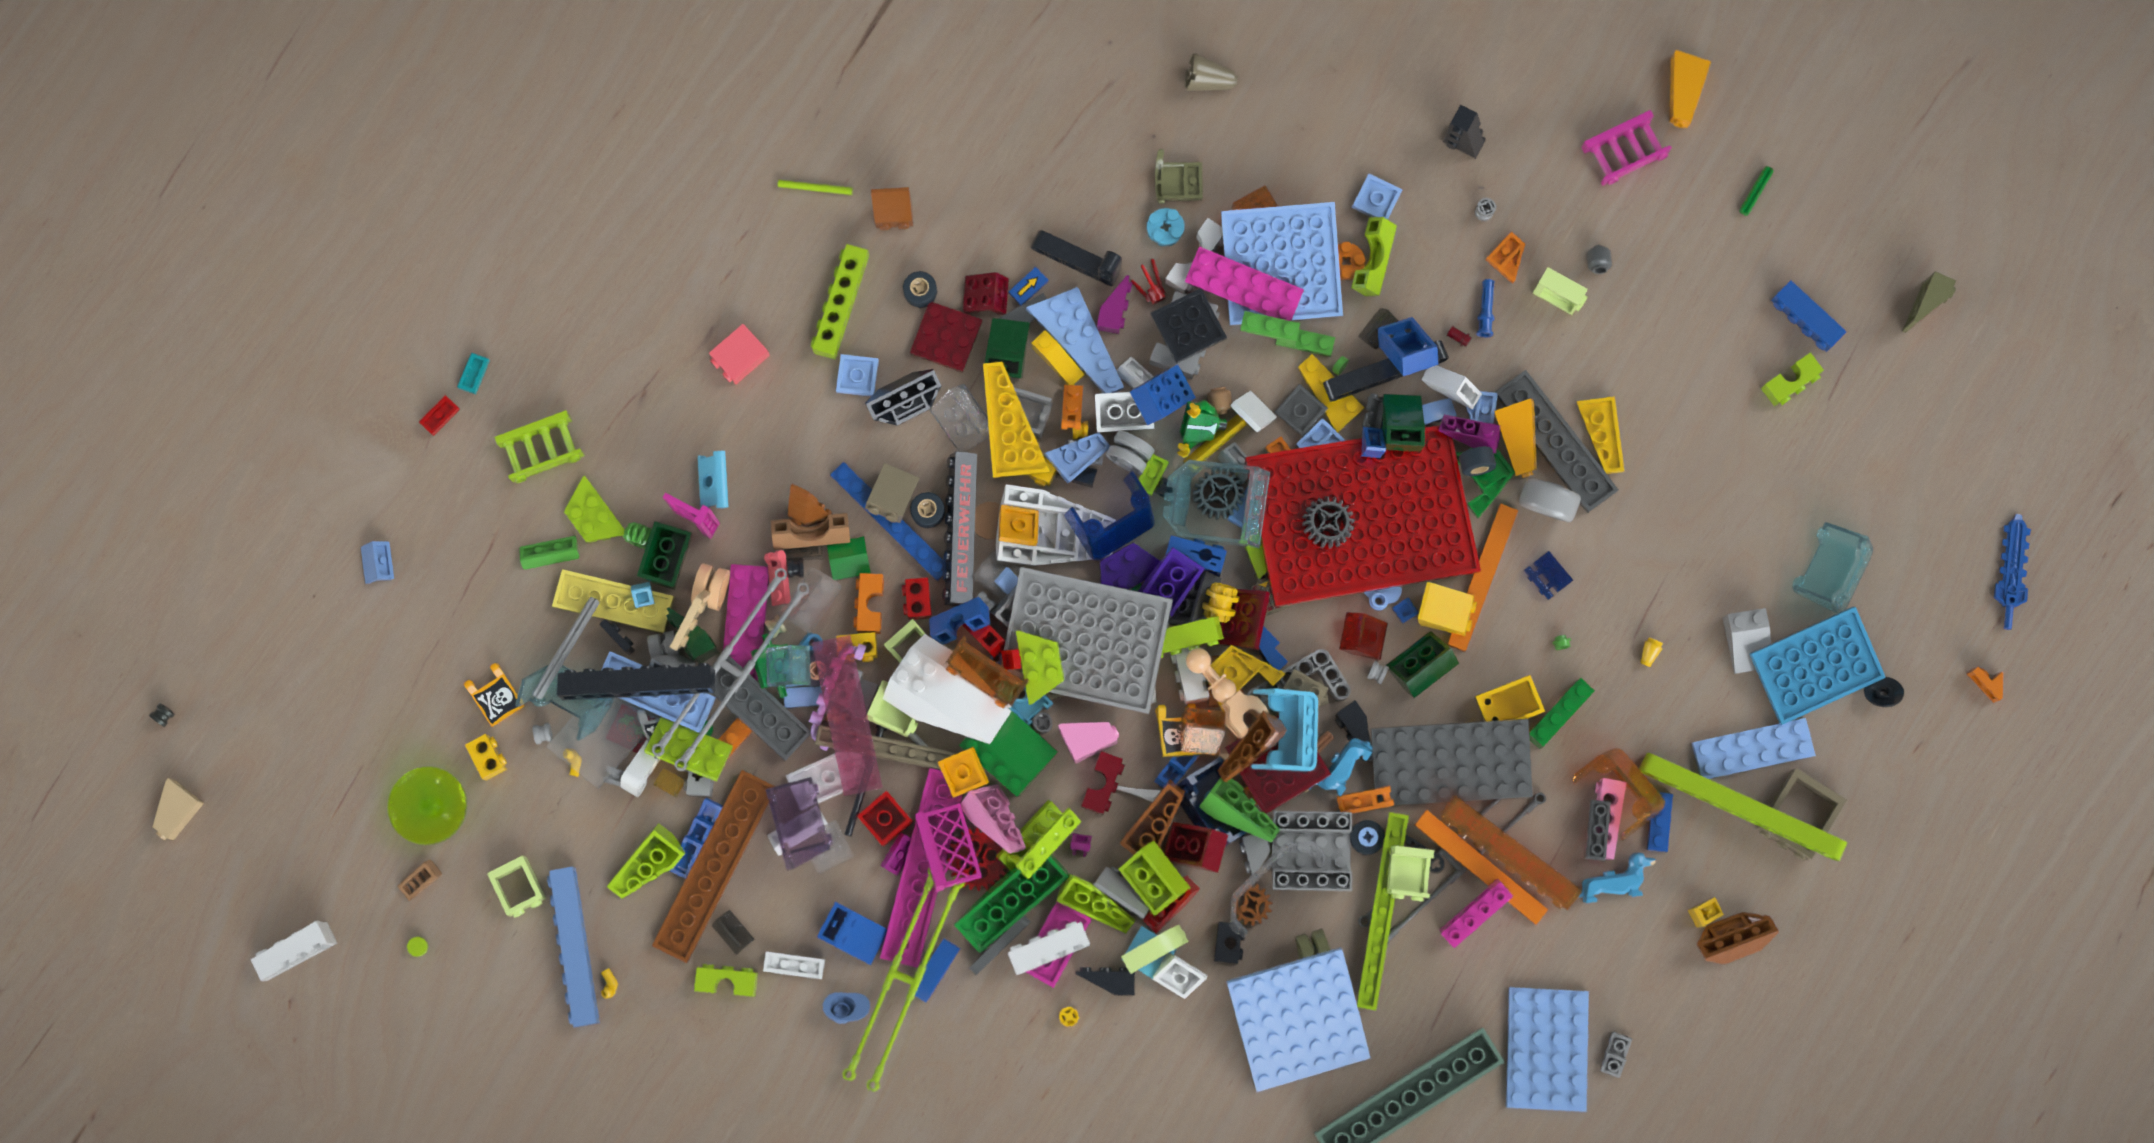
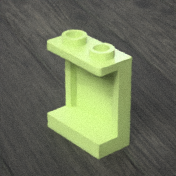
[865,680,918,737]
[1387,846,1434,901]

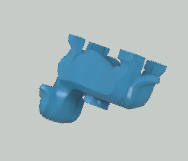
[1304,738,1373,797]
[1577,852,1656,903]

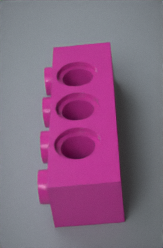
[1439,878,1513,948]

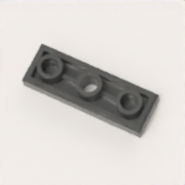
[1585,800,1611,861]

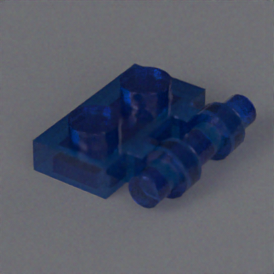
[1524,551,1573,600]

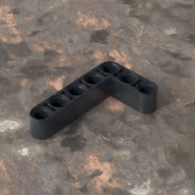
[1031,230,1122,286]

